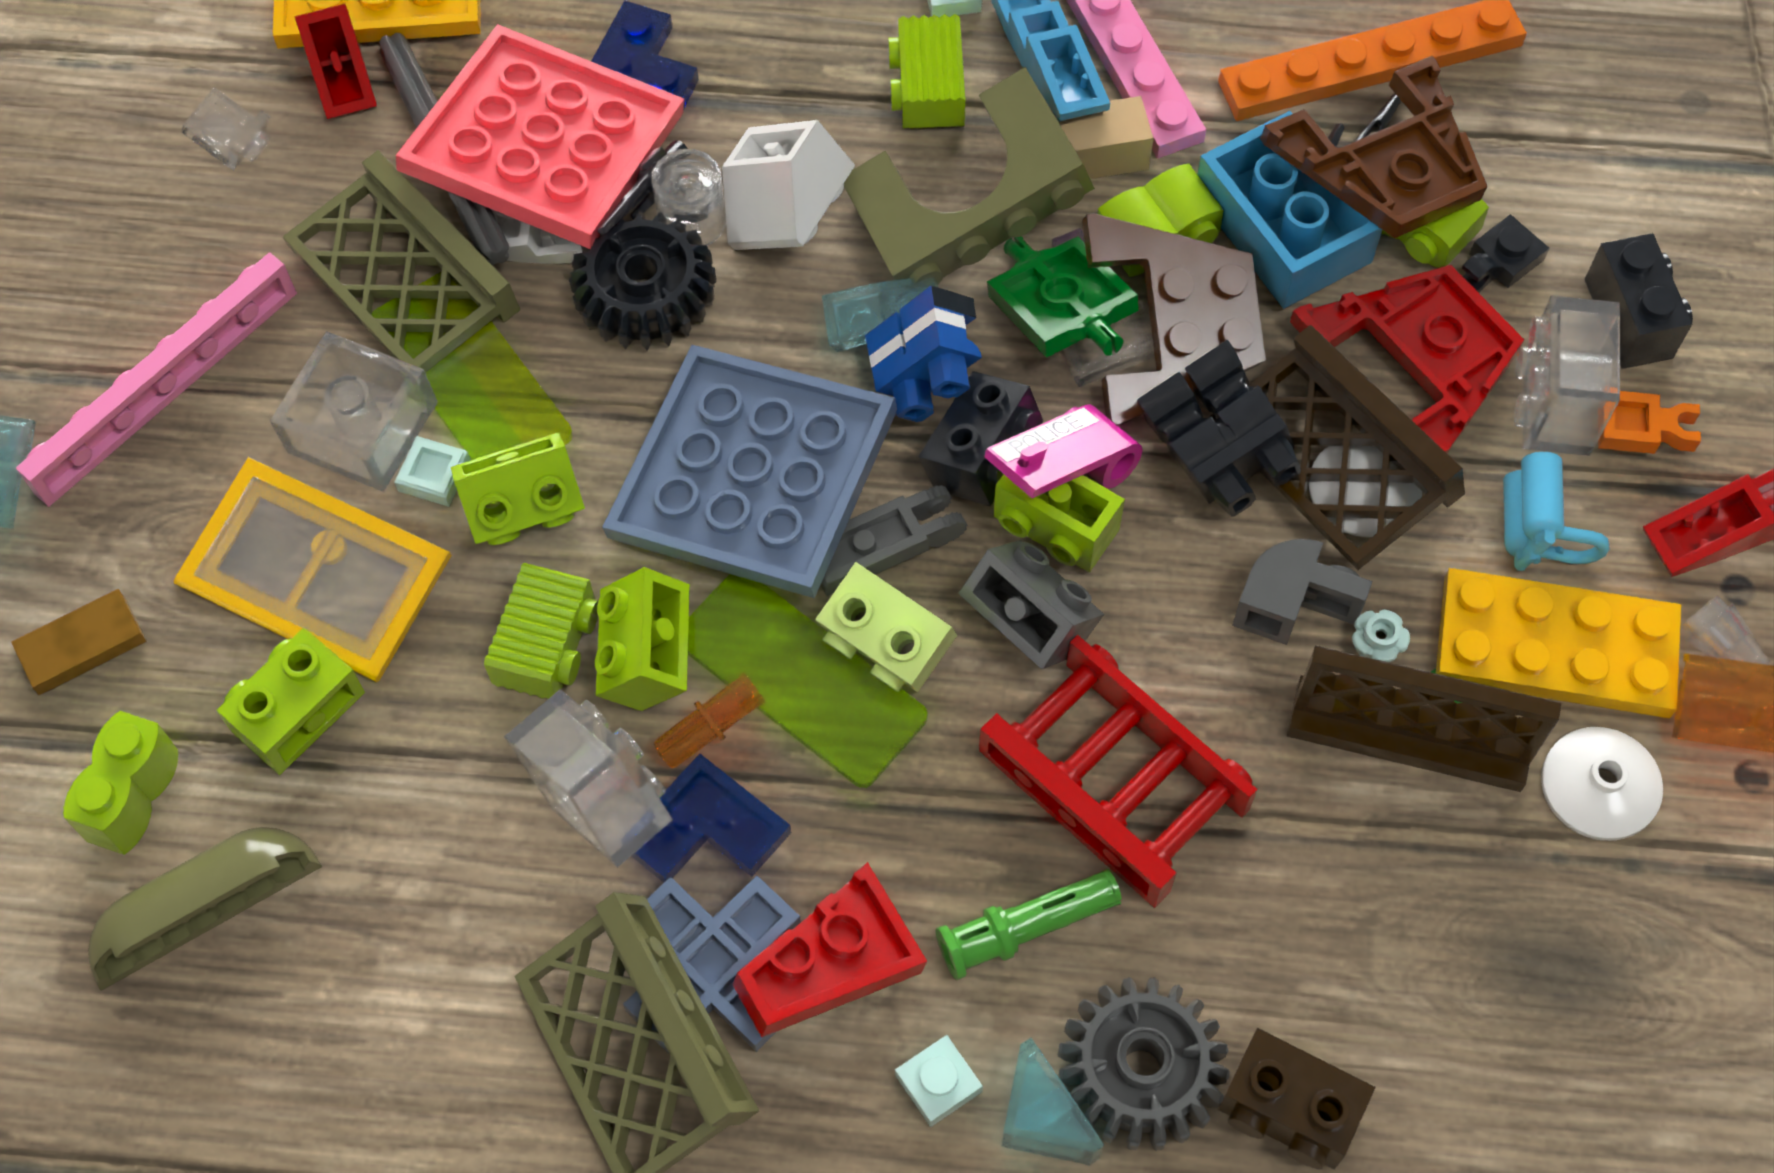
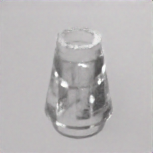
[1681,595,1770,684]

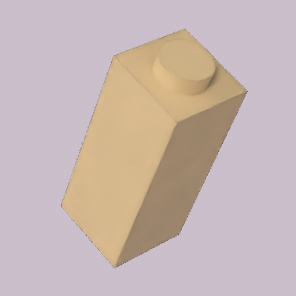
[1054,96,1153,179]

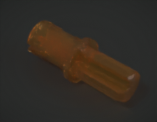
[653,672,766,768]

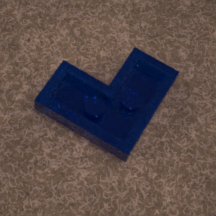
[591,0,699,110]
[619,753,791,883]

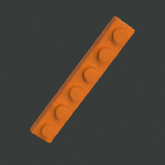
[1218,0,1527,122]

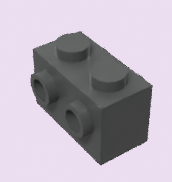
[958,540,1104,669]

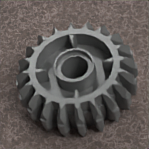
[1058,977,1230,1150]

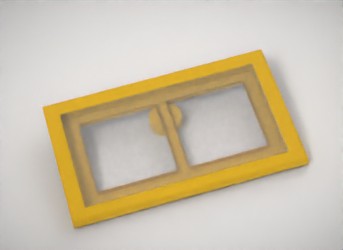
[174,457,452,682]

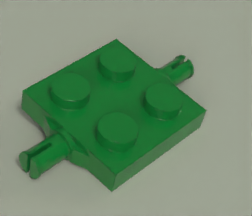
[987,236,1139,358]

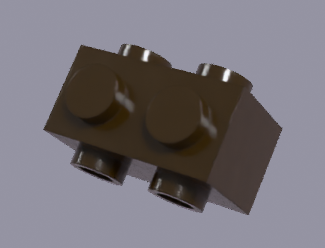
[1218,1028,1376,1170]

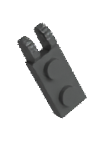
[821,485,968,596]

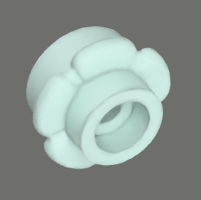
[1352,609,1410,662]

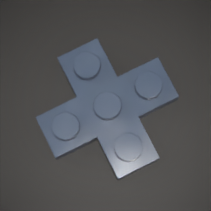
[623,876,801,1053]

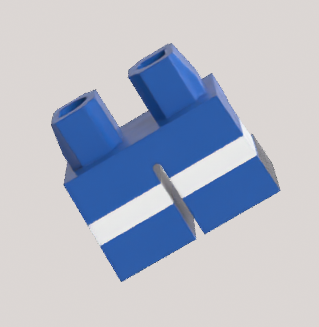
[865,285,982,422]

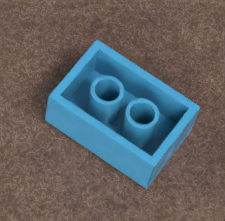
[1197,111,1382,309]

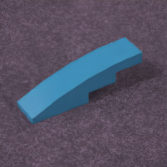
[991,0,1111,121]

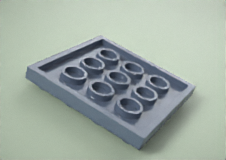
[602,345,897,598]

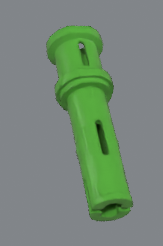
[935,869,1122,980]

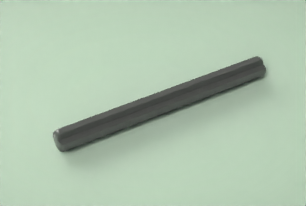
[379,32,509,266]

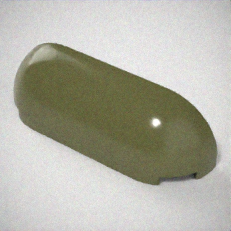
[88,827,322,991]

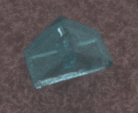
[1001,1038,1104,1166]

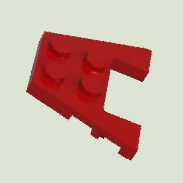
[1290,265,1525,453]

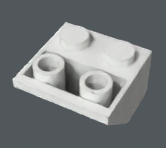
[722,120,855,250]

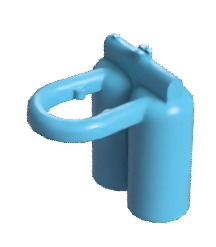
[1503,452,1610,571]

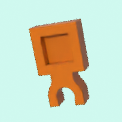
[1598,389,1701,454]

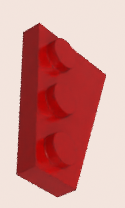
[732,862,928,1037]

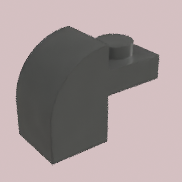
[1232,539,1373,645]

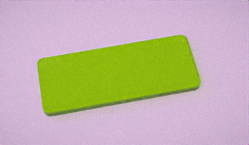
[371,271,573,460]
[688,574,928,788]

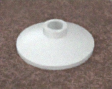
[1541,727,1663,841]

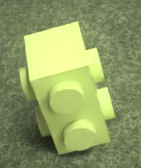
[815,562,957,693]

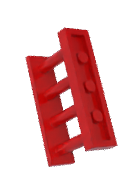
[979,635,1258,908]

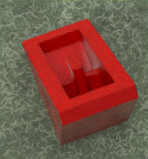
[294,3,377,119]

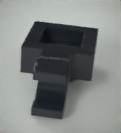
[1462,214,1550,293]

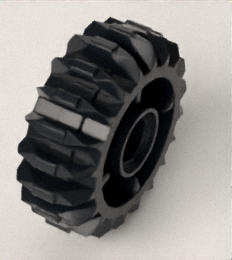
[569,210,717,351]

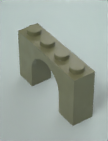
[843,67,1095,298]

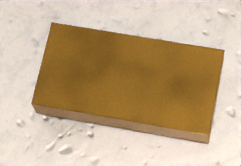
[11,588,147,695]

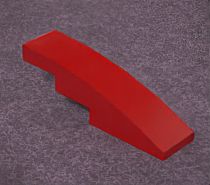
[1643,469,1774,577]

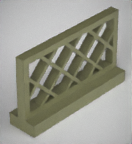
[282,150,521,380]
[514,892,759,1173]

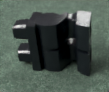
[1137,340,1301,517]

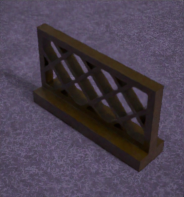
[1210,324,1465,570]
[1287,645,1562,792]

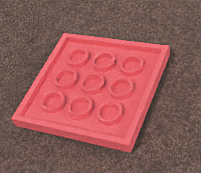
[396,24,684,250]

